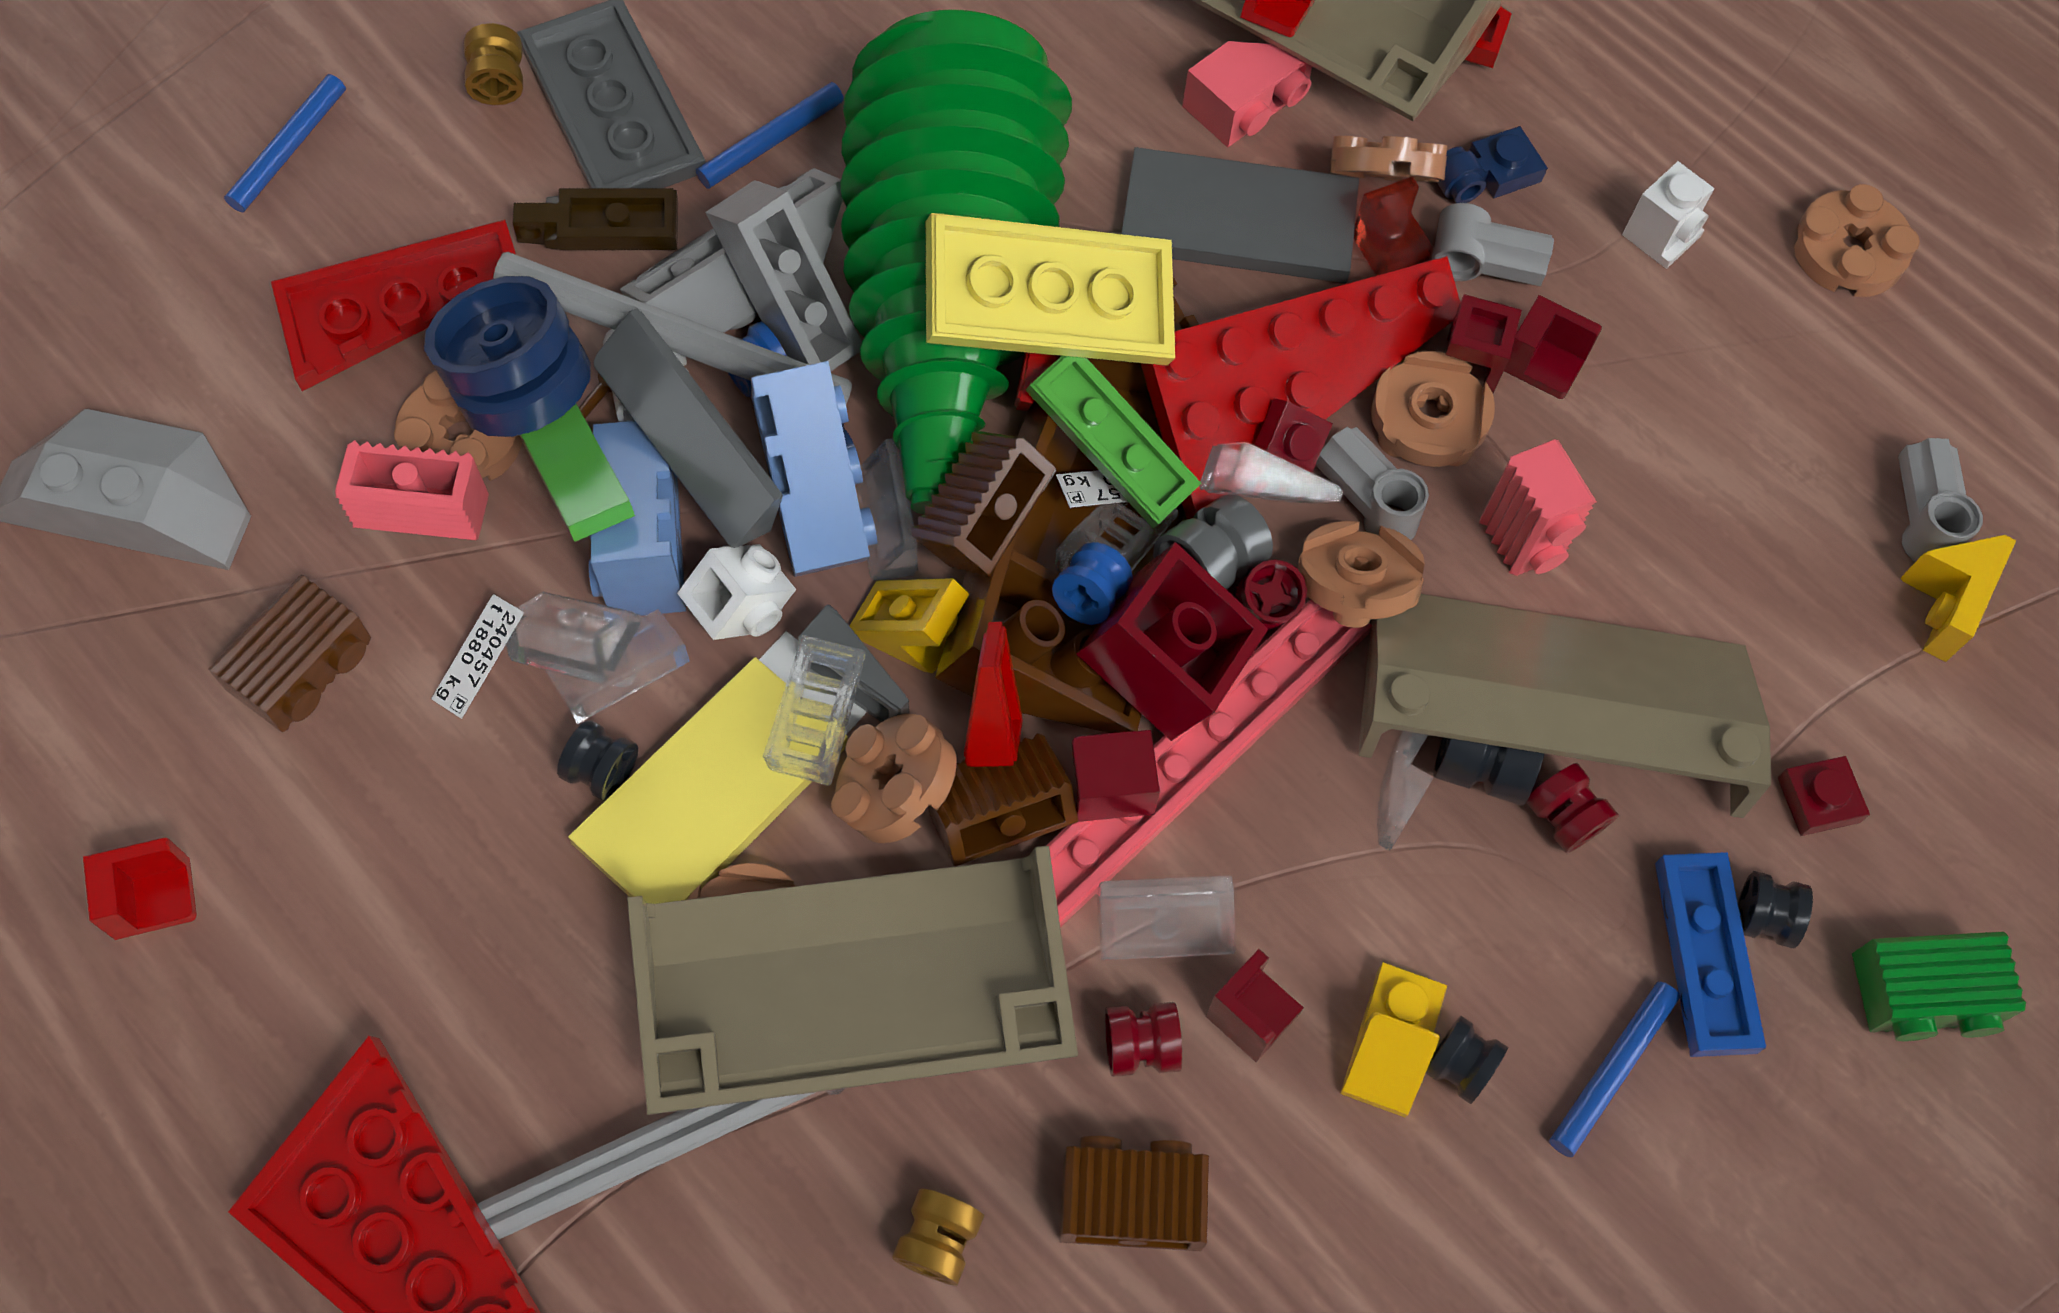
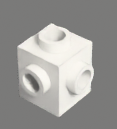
[677,544,796,640]

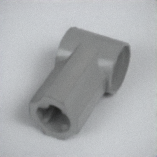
[1431,203,1554,286]
[1316,426,1429,540]
[1898,438,1983,562]

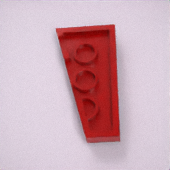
[271,220,516,391]

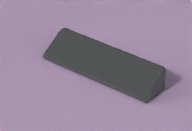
[593,308,783,548]

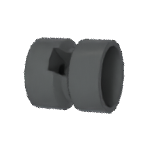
[1153,494,1273,590]

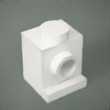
[1622,161,1715,269]

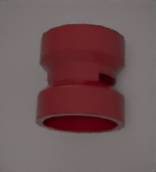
[1233,559,1307,630]
[1526,763,1619,854]
[1105,1002,1182,1077]

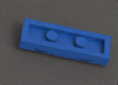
[1655,852,1766,1057]

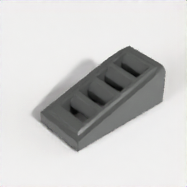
[798,604,909,722]

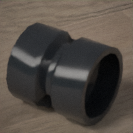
[1433,737,1545,806]

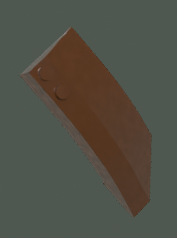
[935,233,1199,733]

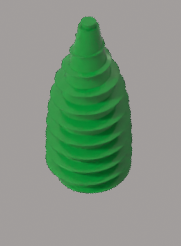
[840,10,1072,515]

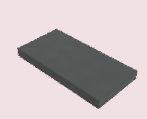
[517,0,706,188]
[1121,147,1359,283]

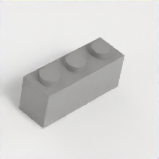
[705,180,862,371]

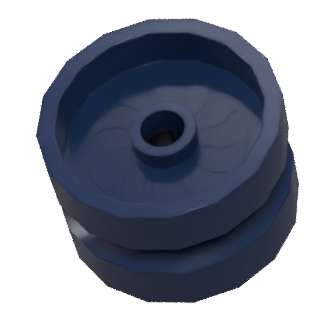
[424,276,591,437]

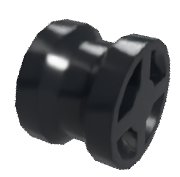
[557,720,638,801]
[1738,871,1813,949]
[1426,1015,1508,1104]

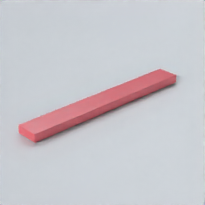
[1046,599,1372,928]

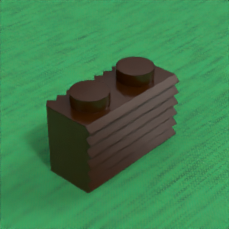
[911,431,1056,577]
[208,575,371,732]
[928,733,1078,867]
[1060,1136,1209,1251]

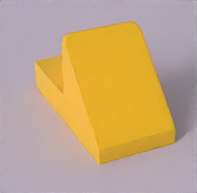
[1901,535,2016,662]
[849,578,969,673]
[1340,962,1447,1118]

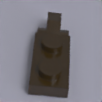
[513,188,678,250]

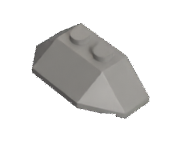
[620,168,843,332]
[0,409,251,570]

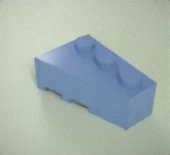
[751,361,878,577]
[589,421,686,619]

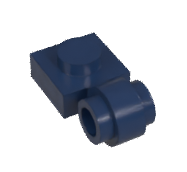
[1436,126,1548,203]

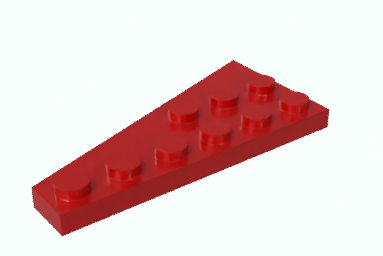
[1141,256,1460,519]
[228,1036,541,1313]

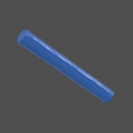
[224,74,346,213]
[696,82,844,189]
[1549,981,1680,1157]

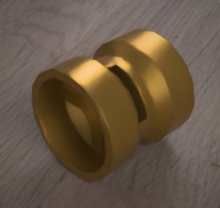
[464,23,523,105]
[892,1189,984,1286]

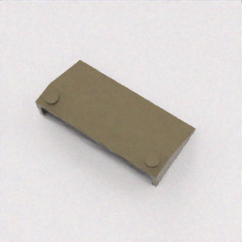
[1192,0,1501,121]
[1358,594,1771,818]
[627,846,1078,1115]

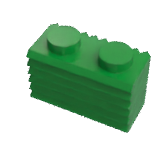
[1852,931,2026,1042]

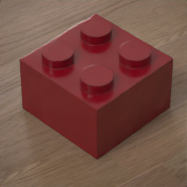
[1077,542,1268,741]

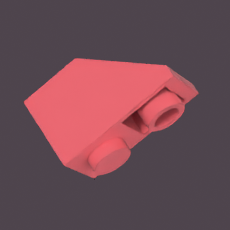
[1182,41,1312,147]

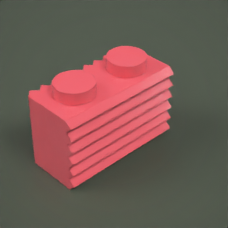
[1479,439,1597,576]
[335,440,489,540]

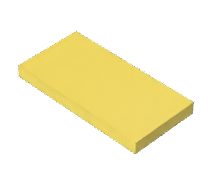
[926,213,1175,365]
[568,657,848,904]

